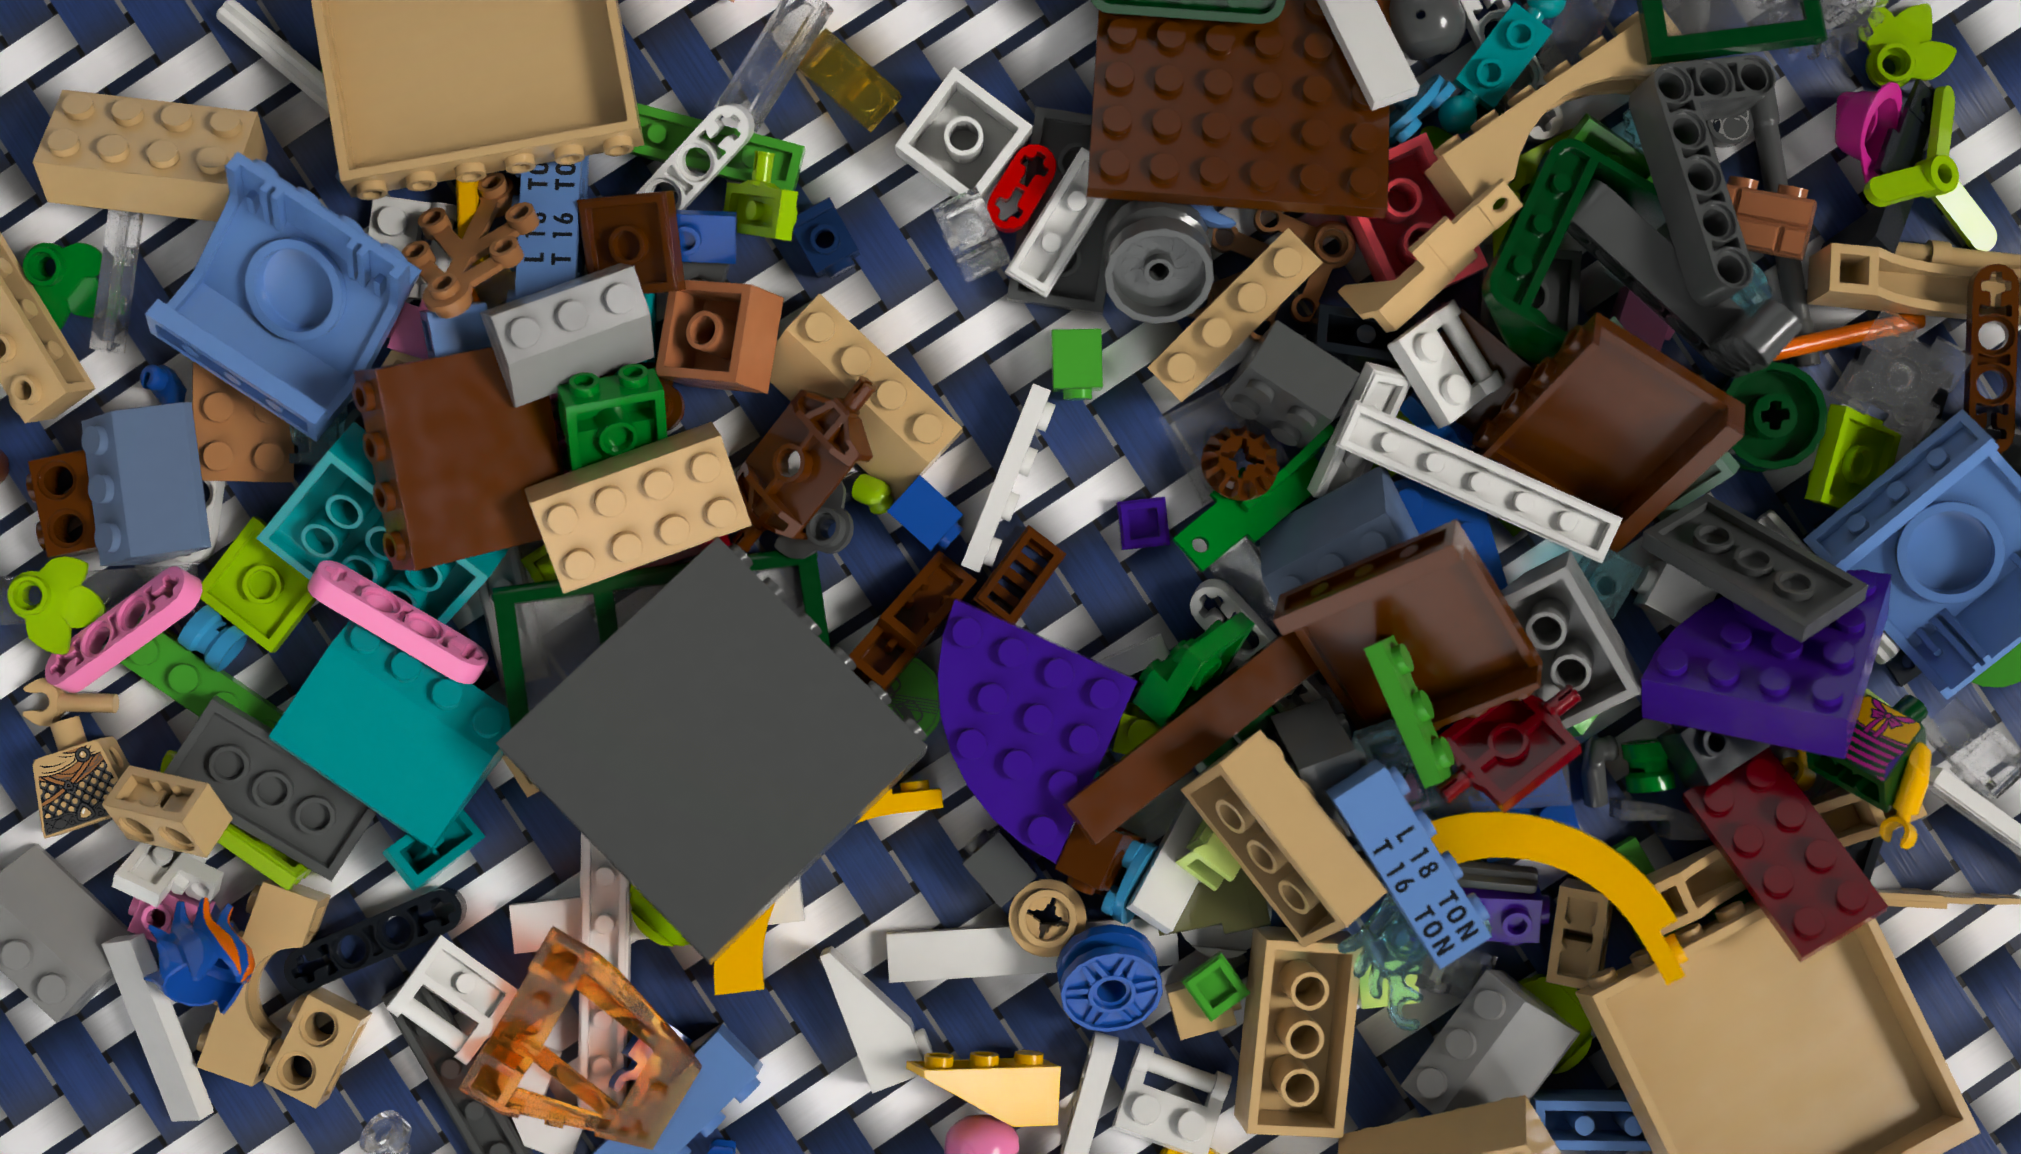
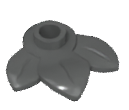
[774,481,854,559]

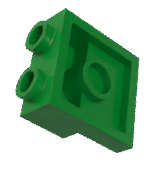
[557,364,667,472]
[1133,611,1255,727]

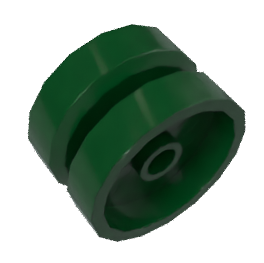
[1714,362,1828,473]

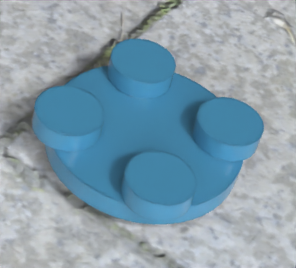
[1389,74,1456,147]
[1101,840,1159,924]

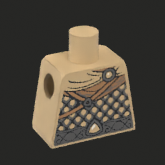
[32,716,130,839]

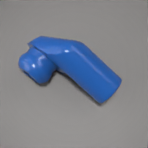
[140,364,187,405]

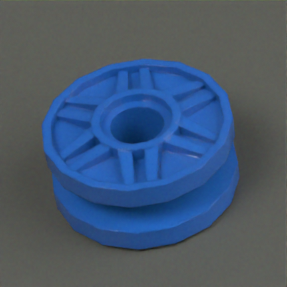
[1056,924,1163,1032]

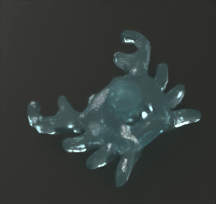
[1337,892,1492,1031]

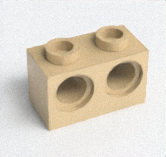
[102,765,233,858]
[1546,878,1614,989]
[263,987,372,1109]

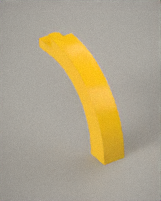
[714,780,943,995]
[1430,810,1689,985]

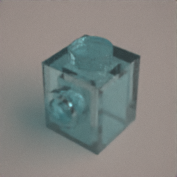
[1578,549,1643,619]

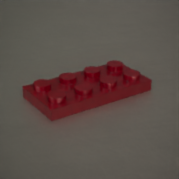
[1682,747,1888,963]

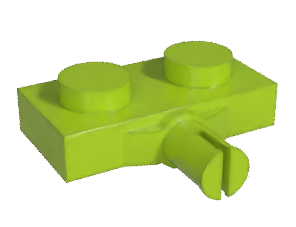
[723,151,798,241]

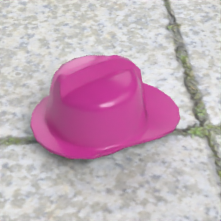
[1835,82,1902,184]

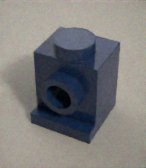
[793,197,860,279]

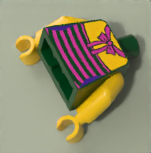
[1780,695,1932,849]

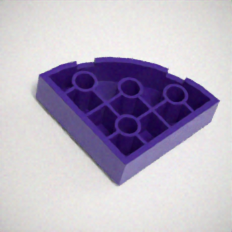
[1641,569,1892,759]
[938,598,1137,863]

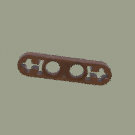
[1963,264,2020,454]

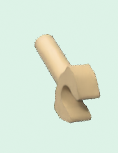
[22,678,119,726]

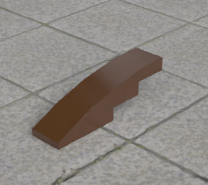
[849,550,977,692]

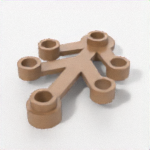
[401,172,540,319]
[1188,209,1356,342]

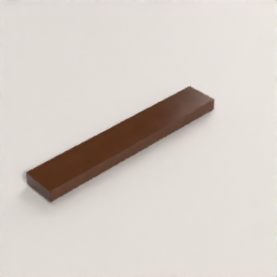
[1062,631,1318,845]

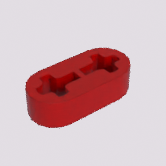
[987,144,1056,233]

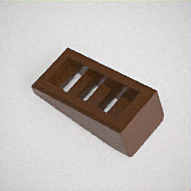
[969,525,1067,624]

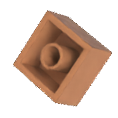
[655,280,784,394]

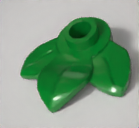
[23,243,109,331]

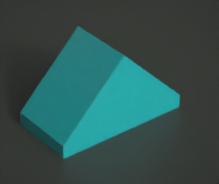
[382,809,486,891]

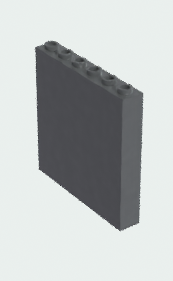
[496,537,928,965]

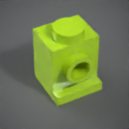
[1110,702,1161,755]

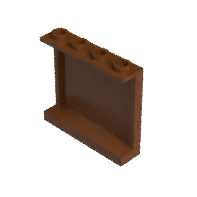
[1472,312,1745,554]
[353,346,564,571]
[1273,519,1543,756]

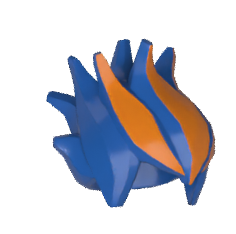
[144,898,255,1014]

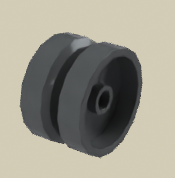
[1102,200,1214,324]

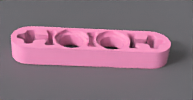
[307,560,489,684]
[45,566,202,693]

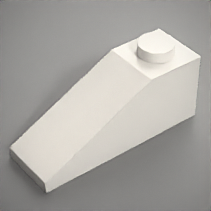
[820,946,933,1094]

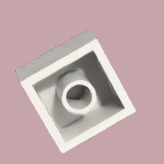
[895,67,1033,213]

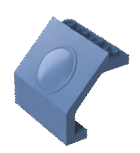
[145,151,422,442]
[1803,409,2021,700]

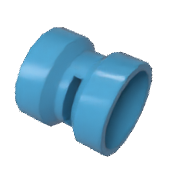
[177,605,249,672]

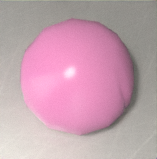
[944,1114,1019,1154]

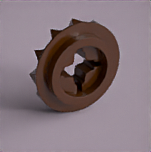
[1201,425,1280,501]

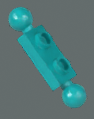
[1438,0,1567,135]

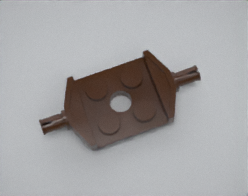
[732,376,877,552]

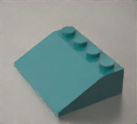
[256,422,510,625]
[268,620,511,850]

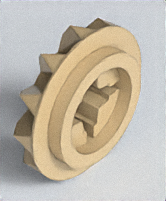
[1009,879,1087,957]

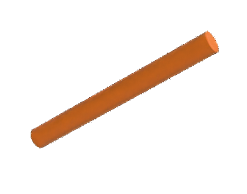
[1772,313,1926,362]

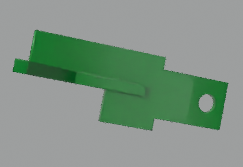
[1172,424,1335,572]

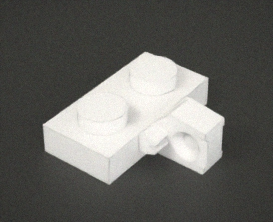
[112,842,224,908]

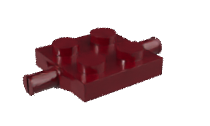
[1435,684,1582,813]

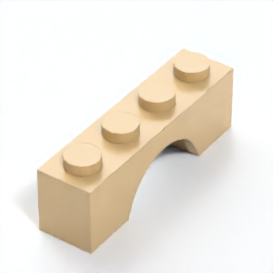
[1147,228,1323,403]
[196,879,331,1087]

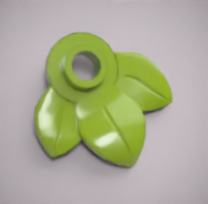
[1862,3,1957,88]
[7,556,107,655]

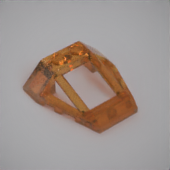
[458,926,702,1150]

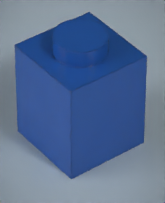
[887,475,964,551]

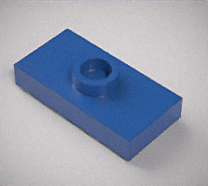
[676,210,737,264]

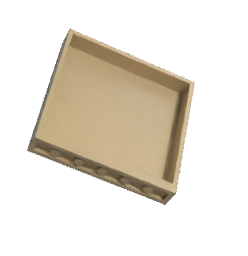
[311,0,645,200]
[1575,899,1981,1154]

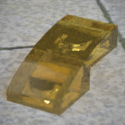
[793,28,903,133]

